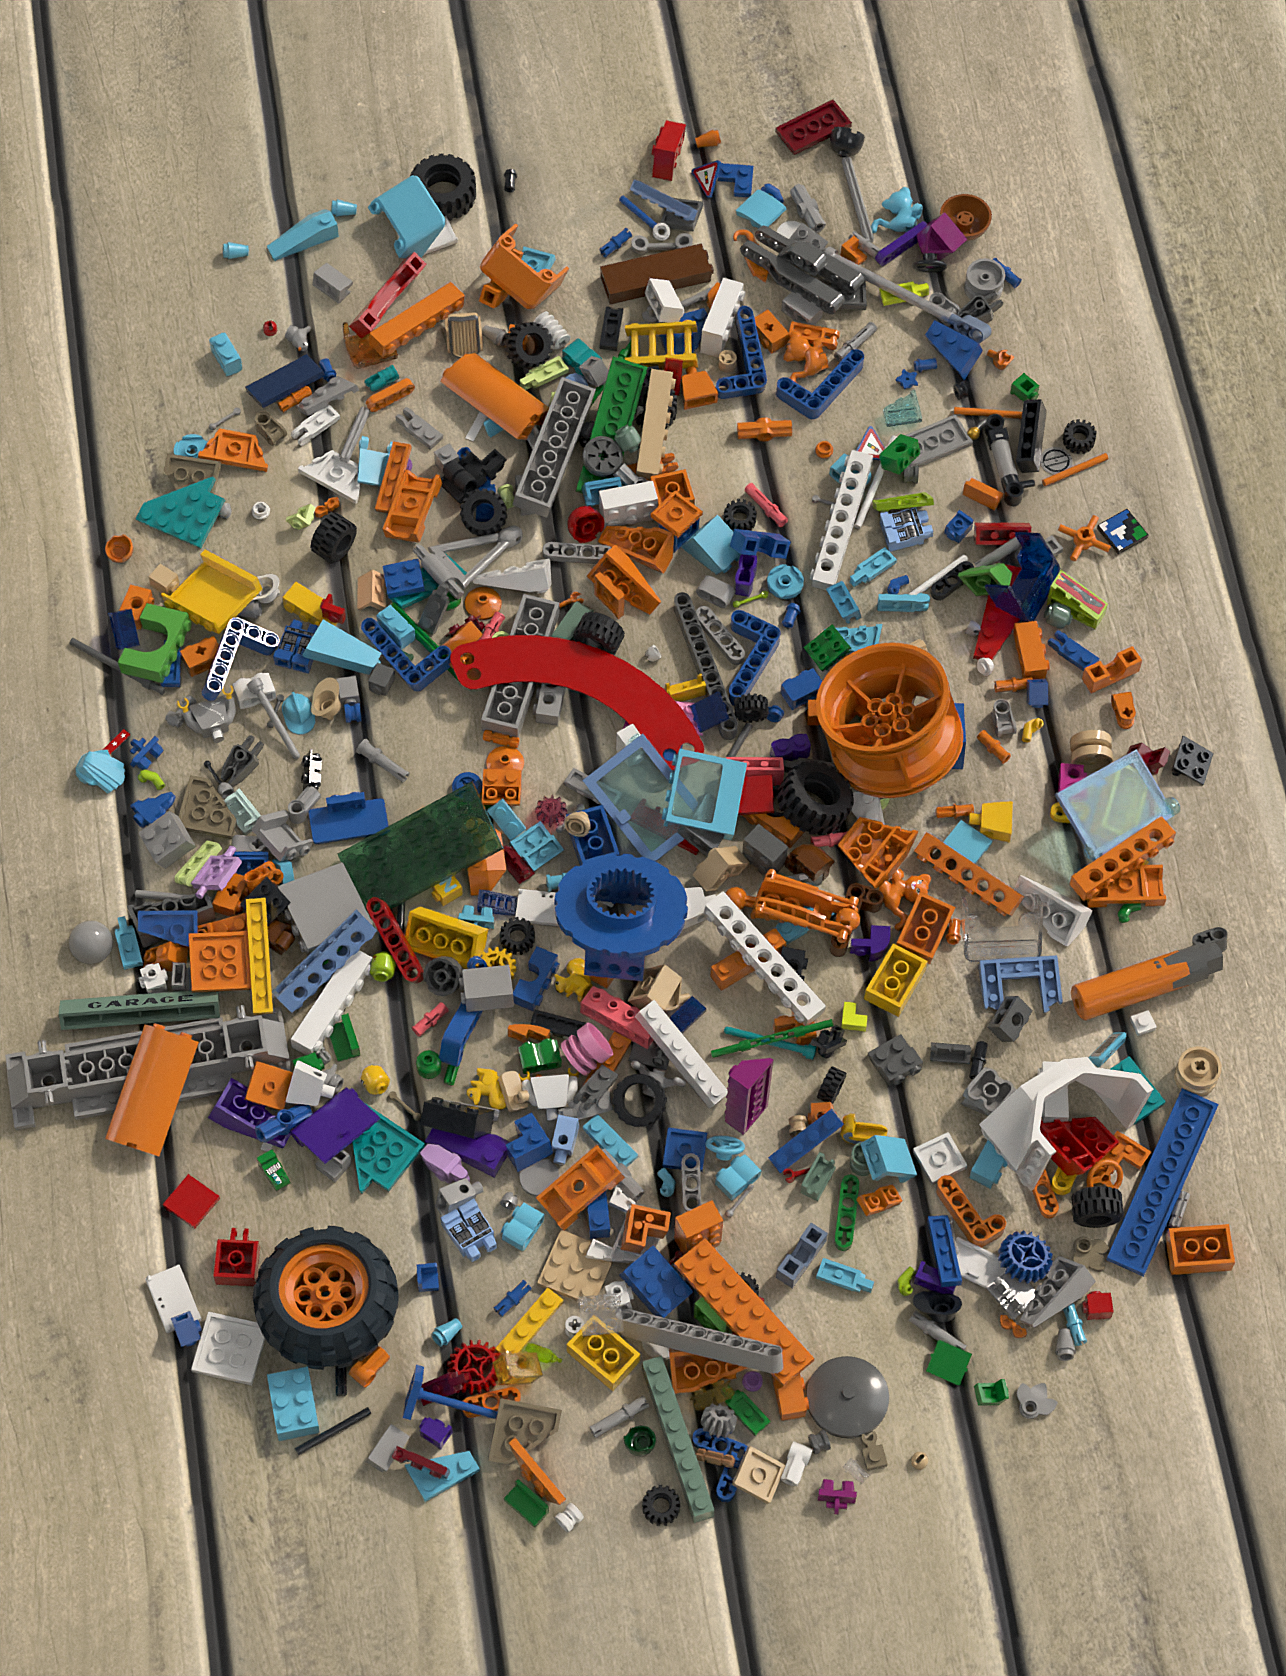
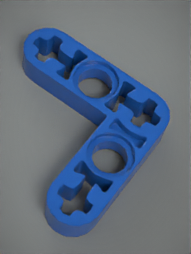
[692,1428,748,1502]

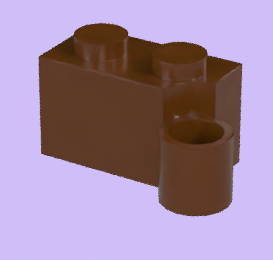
[268,918,295,955]

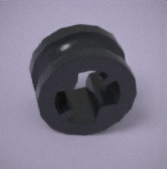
[953,382,968,400]

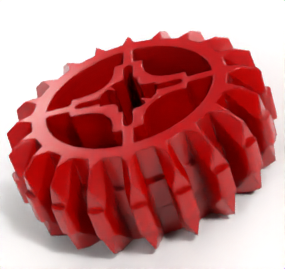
[447,1340,503,1395]

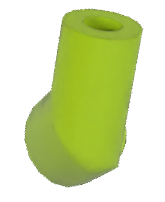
[897,1266,916,1296]

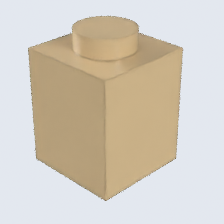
[149,564,179,596]

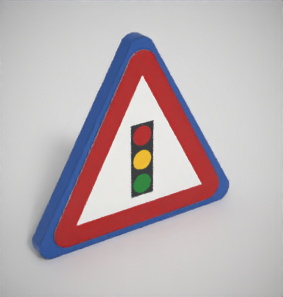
[691,160,721,198]
[856,426,885,461]

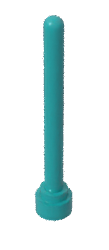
[724,1026,817,1060]

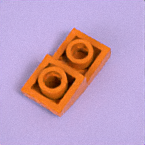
[442,620,483,652]
[856,1184,903,1216]

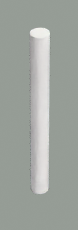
[909,555,968,595]

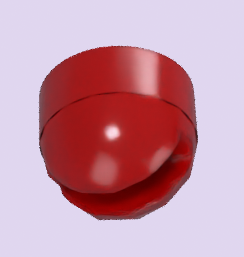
[263,320,278,336]

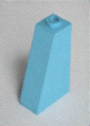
[302,620,382,675]

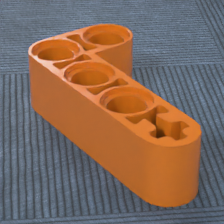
[936,1175,1006,1248]

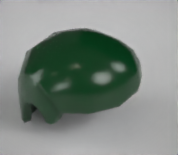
[623,1425,657,1457]

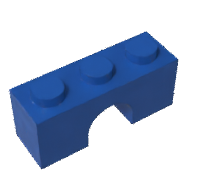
[730,529,791,559]
[513,946,560,1011]

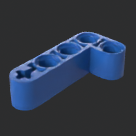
[439,1002,483,1067]

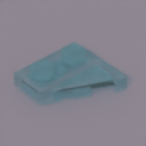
[883,390,922,427]

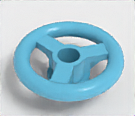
[705,1136,745,1160]

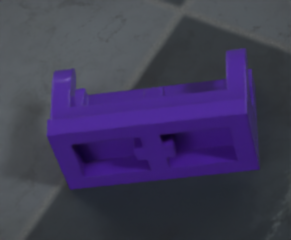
[914,1261,956,1294]

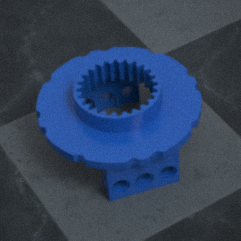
[554,854,688,981]

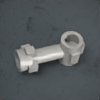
[165,695,197,728]

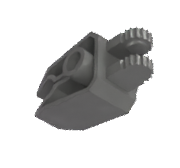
[957,291,1003,323]
[221,735,264,787]

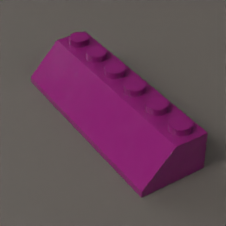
[724,1058,774,1136]

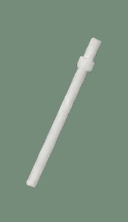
[854,435,897,529]

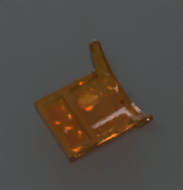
[343,322,398,369]

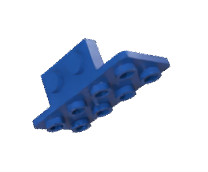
[309,792,389,844]

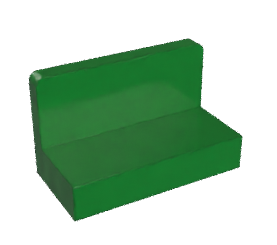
[330,1013,361,1062]
[504,1479,549,1528]

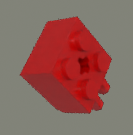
[213,1228,260,1286]

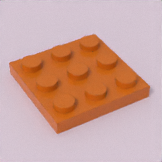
[188,931,251,993]

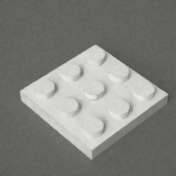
[191,1312,265,1385]

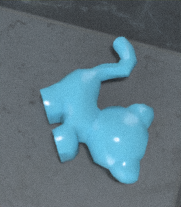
[871,187,923,233]

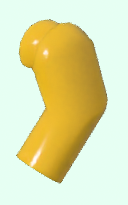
[1022,718,1043,743]

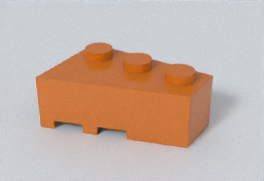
[771,1373,809,1421]

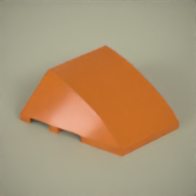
[838,817,918,888]

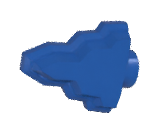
[130,792,176,828]

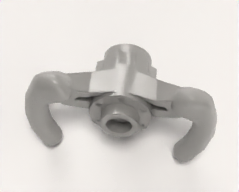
[630,1061,686,1098]

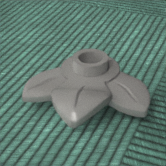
[1017,1383,1058,1419]

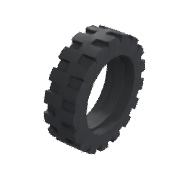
[612,1074,667,1127]

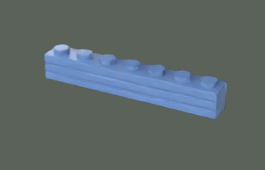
[630,180,698,221]

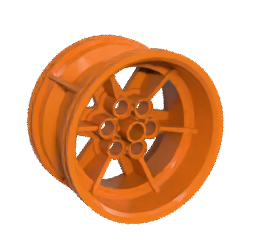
[816,643,963,798]

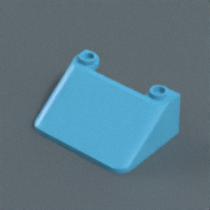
[368,176,445,259]

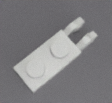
[291,405,340,446]

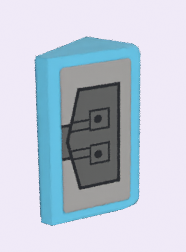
[1089,1032,1126,1068]

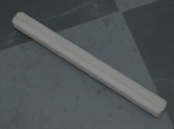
[842,157,874,243]

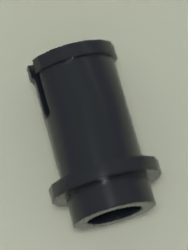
[504,169,517,193]

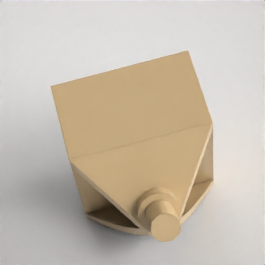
[628,964,690,1012]

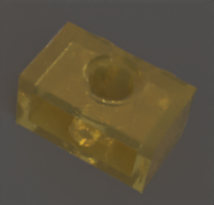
[493,1351,543,1385]

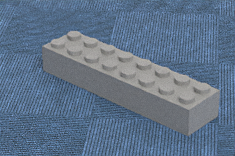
[513,377,596,518]
[481,594,560,738]

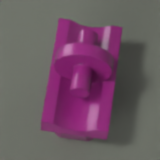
[818,1479,857,1515]

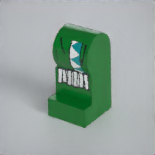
[257,1149,291,1191]

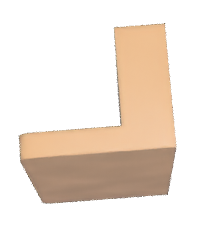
[357,570,386,611]

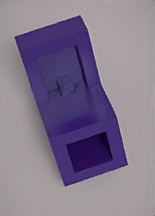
[850,925,891,962]

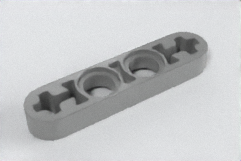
[543,542,611,564]
[696,606,745,665]

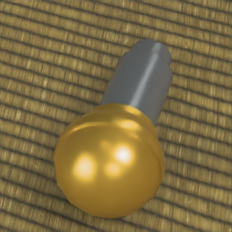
[967,419,986,440]

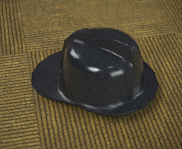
[913,1291,962,1323]

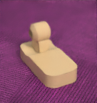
[498,1071,529,1112]

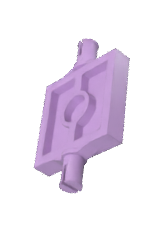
[191,846,242,899]

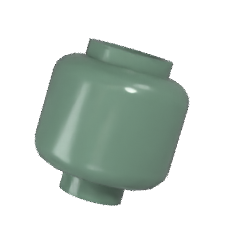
[614,425,641,453]
[1044,602,1073,629]

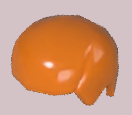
[105,534,134,563]

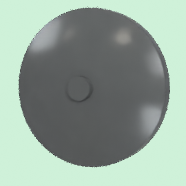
[806,1356,889,1438]

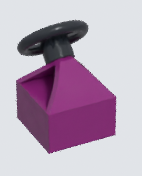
[912,212,967,272]

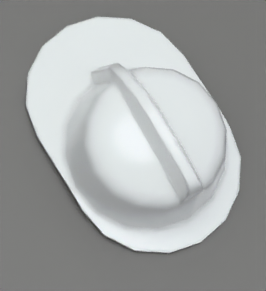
[253,574,280,604]

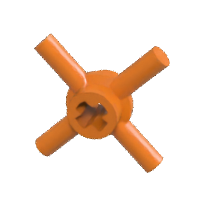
[1058,515,1111,562]

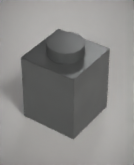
[368,663,395,696]

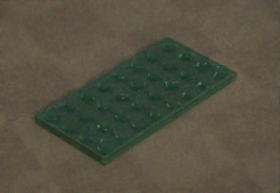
[337,782,504,919]

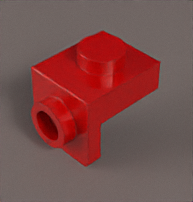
[320,594,346,624]

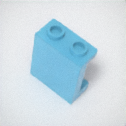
[860,1135,917,1183]

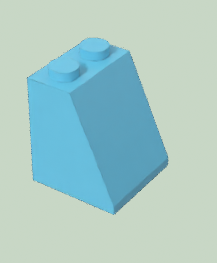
[681,515,741,575]

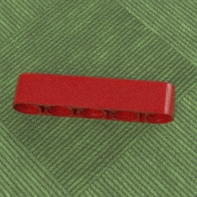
[366,897,424,984]

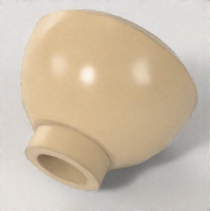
[564,811,590,837]

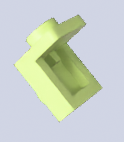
[286,504,316,530]

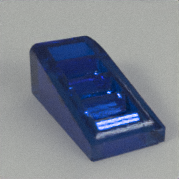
[477,889,518,916]

